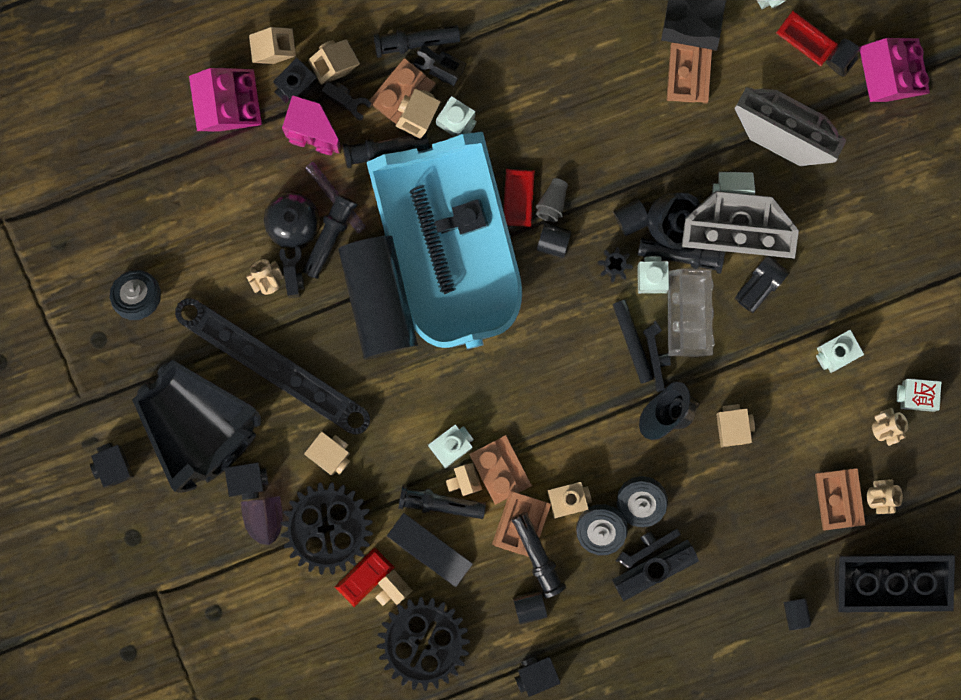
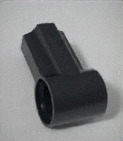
[734,256,790,314]

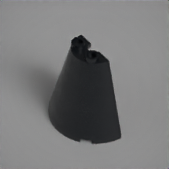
[132,360,261,493]

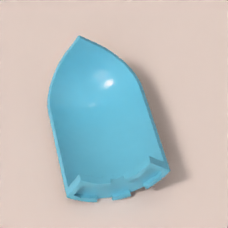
[367,132,522,349]

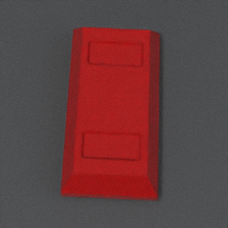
[776,11,838,66]
[504,169,534,227]
[335,547,395,607]

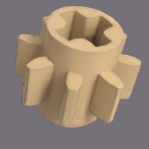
[246,259,284,295]
[872,408,908,446]
[867,479,903,514]

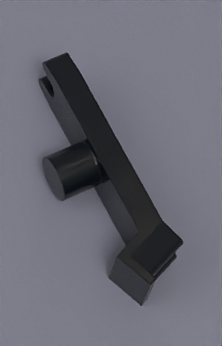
[643,321,671,392]
[615,528,681,569]

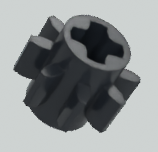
[597,247,633,283]

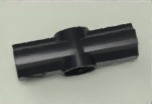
[612,539,699,601]

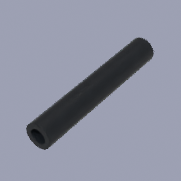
[612,300,654,384]

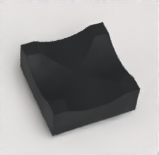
[661,0,726,51]

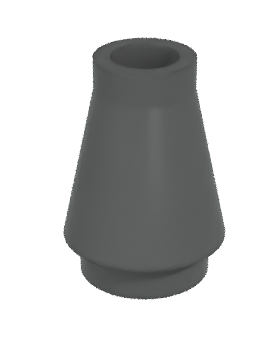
[536,178,568,223]

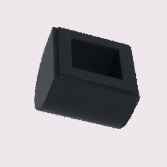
[826,38,860,77]
[612,199,648,237]
[537,223,571,258]
[513,590,547,625]
[783,598,811,630]

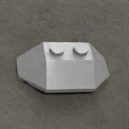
[735,87,846,166]
[682,191,799,258]

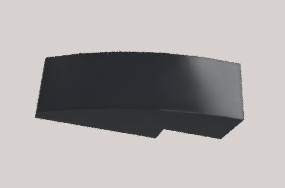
[387,513,472,587]

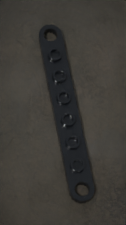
[175,298,370,435]

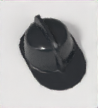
[639,382,700,440]

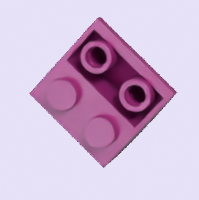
[859,38,930,102]
[189,68,262,131]
[282,96,341,155]

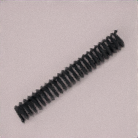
[409,185,456,295]

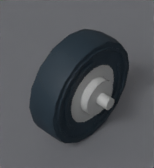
[109,270,161,320]
[616,476,668,527]
[576,504,628,555]

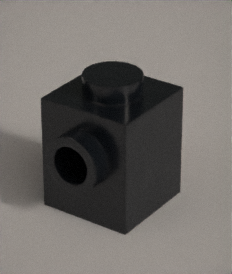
[273,57,318,104]
[90,442,134,488]
[224,463,269,501]
[514,656,561,697]

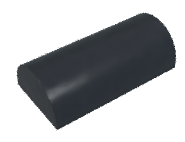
[338,236,418,360]
[834,553,955,612]

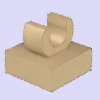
[446,463,482,496]
[375,570,413,606]

